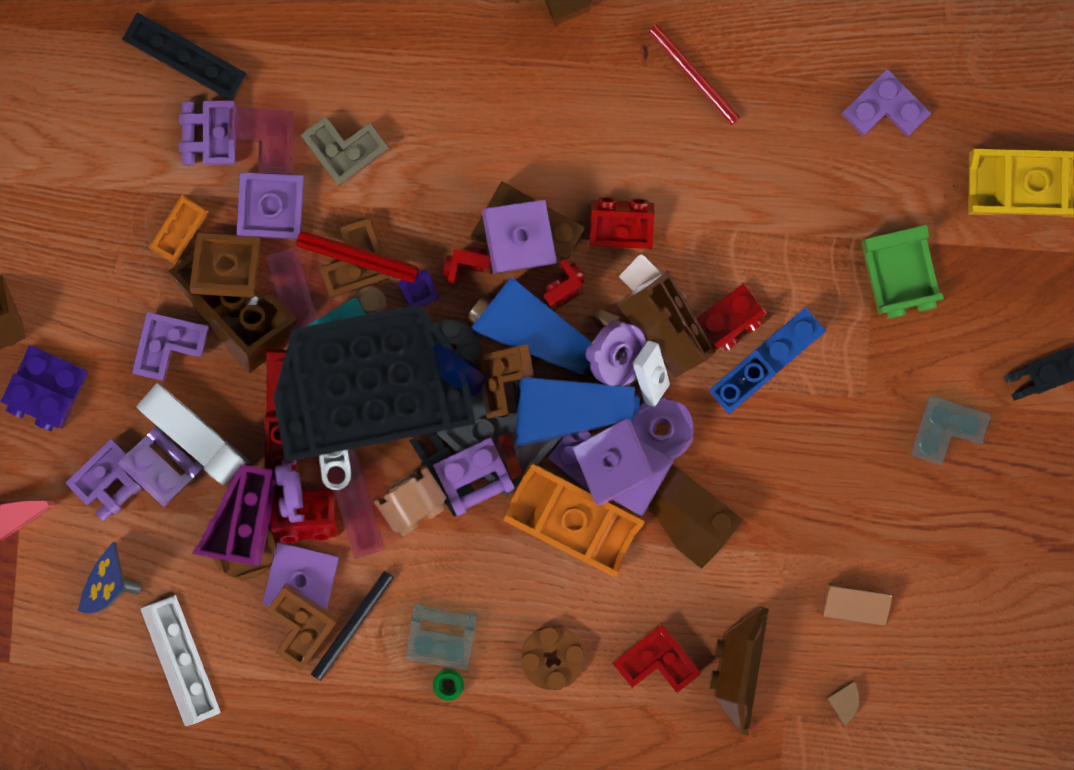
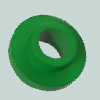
[433,669,464,701]

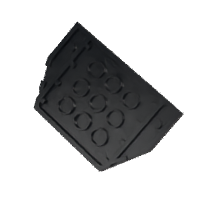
[273,305,476,462]

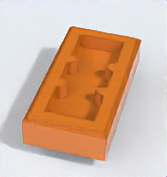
[148,195,210,265]

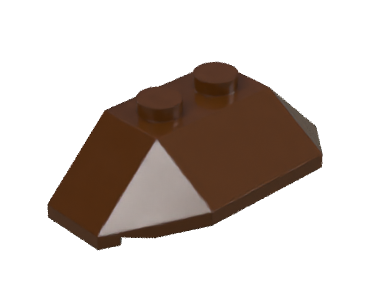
[709,607,769,736]

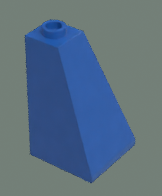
[471,277,592,376]
[515,378,640,447]

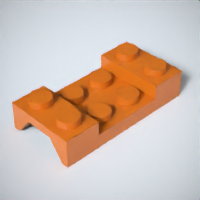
[501,462,645,578]

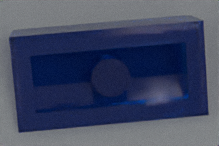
[433,343,488,396]

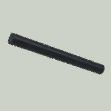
[311,571,394,681]

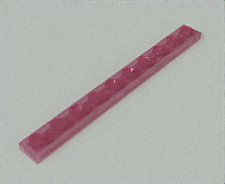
[266,247,385,559]

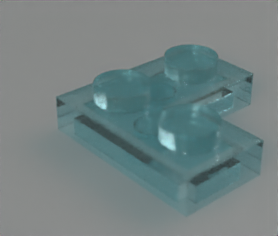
[910,395,991,465]

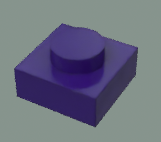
[398,269,440,307]

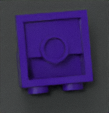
[1,345,89,432]

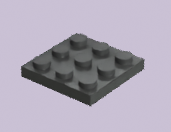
[437,380,561,497]

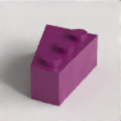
[192,464,277,566]

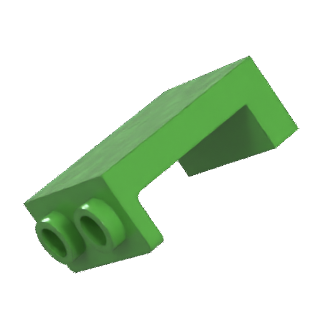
[861,225,944,319]

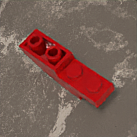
[265,349,298,472]

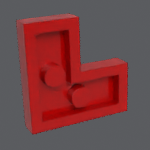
[612,623,702,693]

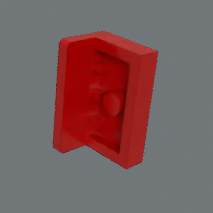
[443,246,492,286]

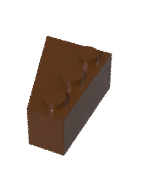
[470,181,585,259]

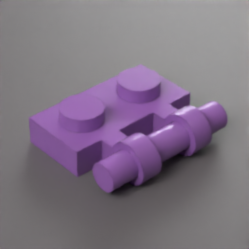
[179,101,236,166]
[66,439,143,521]

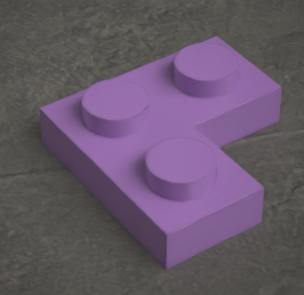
[841,69,931,137]
[132,312,210,381]

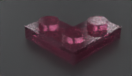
[228,107,293,175]

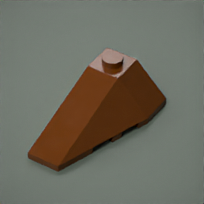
[168,253,297,373]
[649,464,743,569]

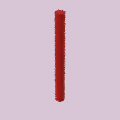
[648,24,741,126]

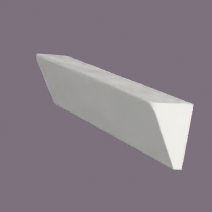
[141,595,221,726]

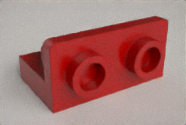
[590,197,655,249]
[543,259,585,311]
[696,284,767,352]
[271,489,338,544]

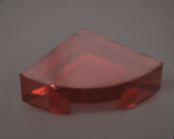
[498,434,523,480]

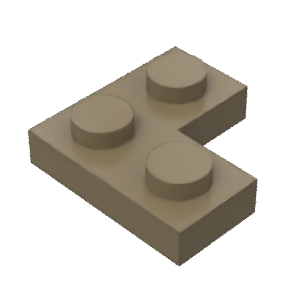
[301,116,389,186]

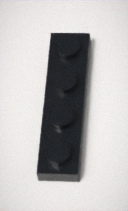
[122,12,248,101]

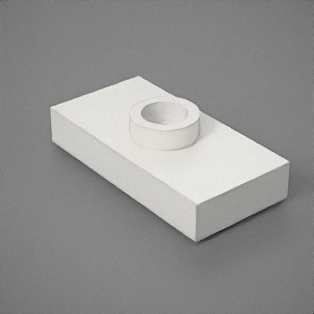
[633,341,670,407]

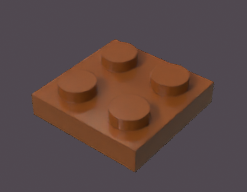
[190,233,261,298]

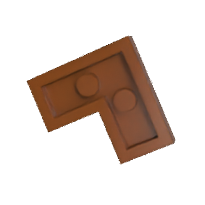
[320,218,390,298]
[476,345,534,418]
[266,583,338,670]

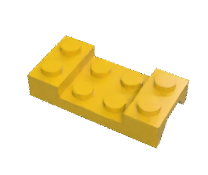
[968,149,1074,217]

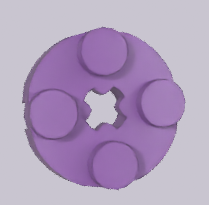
[586,320,646,386]
[632,398,694,459]
[275,459,304,523]

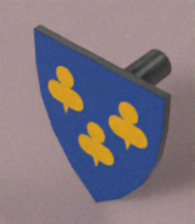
[78,542,141,615]

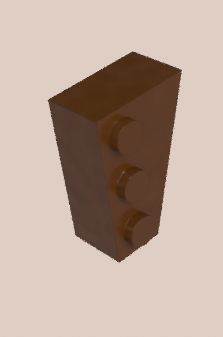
[616,271,716,377]

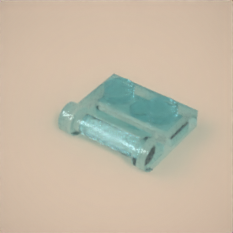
[405,603,477,670]

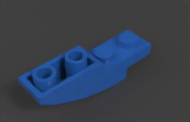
[708,307,827,414]

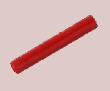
[296,231,419,283]

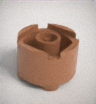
[373,465,447,537]

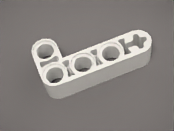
[136,383,250,486]

